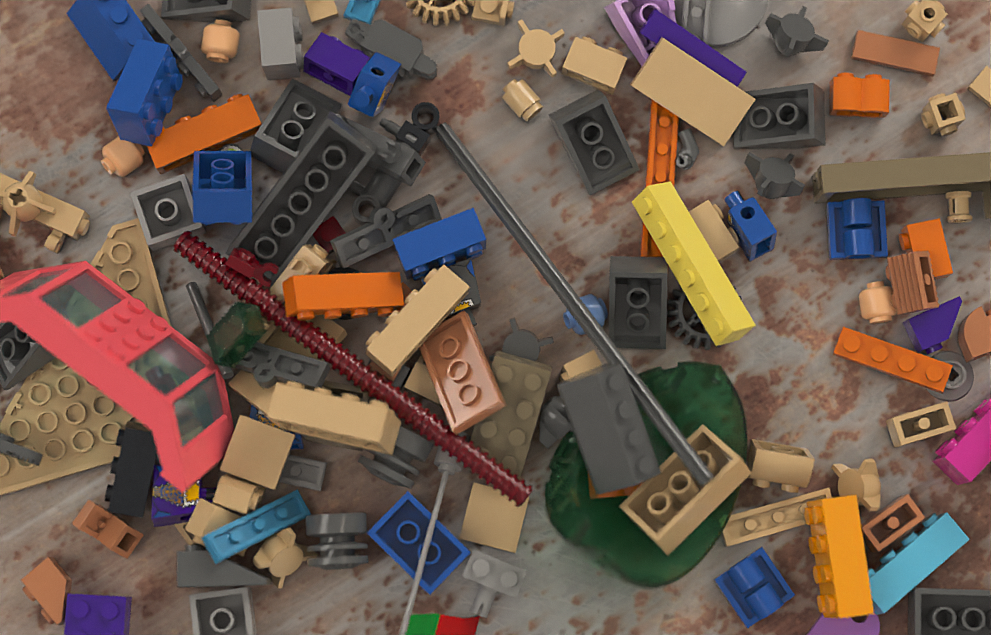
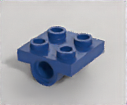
[826,198,888,260]
[713,547,795,628]

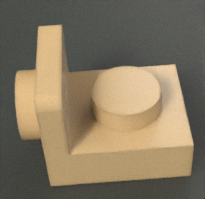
[472,0,515,26]

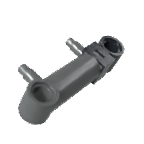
[348,102,440,226]

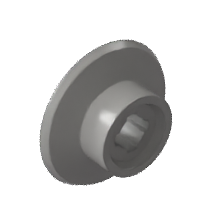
[926,351,974,402]

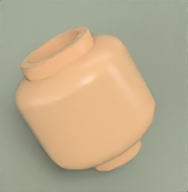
[201,20,240,63]
[101,136,145,177]
[858,281,897,324]

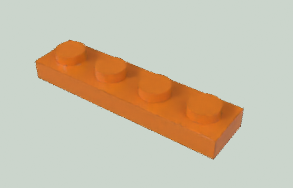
[833,327,953,394]

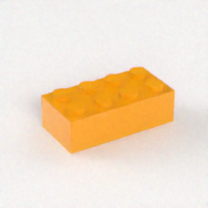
[804,495,874,618]

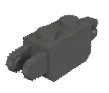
[345,19,437,81]

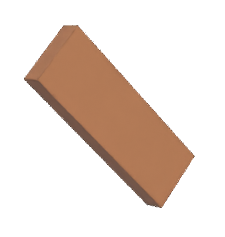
[851,30,940,77]

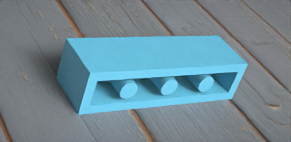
[868,512,969,615]

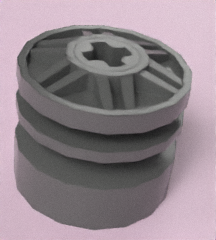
[358,426,434,489]
[306,513,369,570]

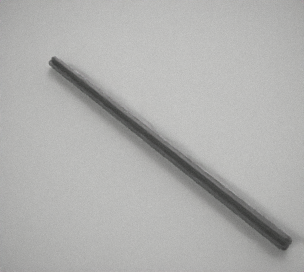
[435,123,714,486]

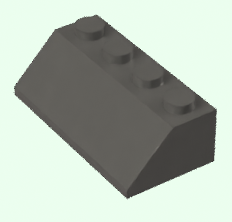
[557,363,661,495]

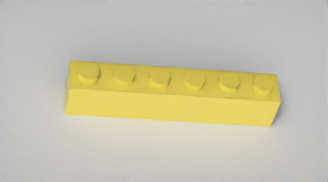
[632,181,756,346]

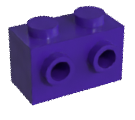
[303,32,370,96]

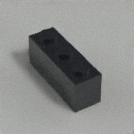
[104,421,157,518]

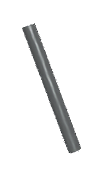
[186,282,234,379]

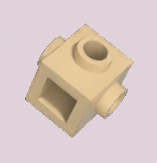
[901,0,948,43]
[921,93,966,136]

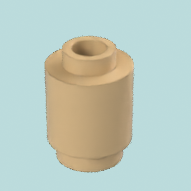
[502,79,543,122]

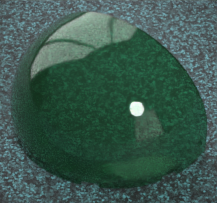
[544,361,747,589]

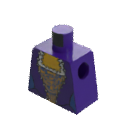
[151,465,217,527]

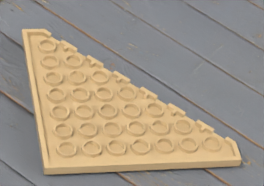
[0,218,201,496]

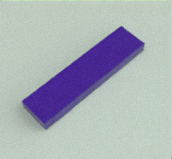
[638,9,747,87]

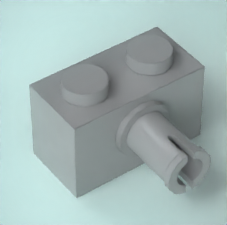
[462,549,527,618]

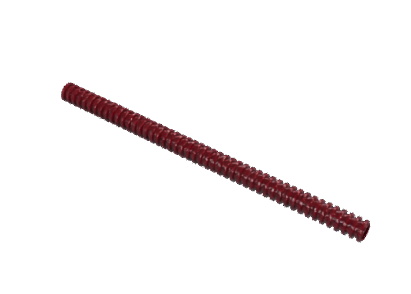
[173,230,533,507]

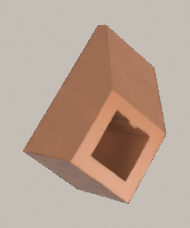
[21,557,72,625]

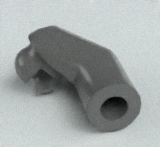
[675,128,699,170]

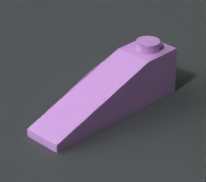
[604,0,676,66]

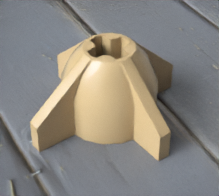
[507,19,565,78]
[0,171,56,236]
[831,459,881,511]
[253,528,317,589]

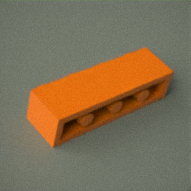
[147,94,262,175]
[282,272,404,320]

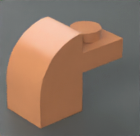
[957,306,991,363]
[72,500,144,559]

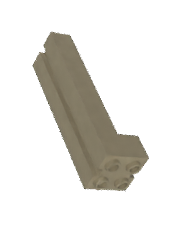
[812,152,991,219]

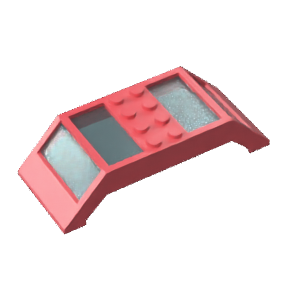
[0,261,235,493]

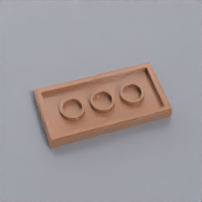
[419,310,506,435]

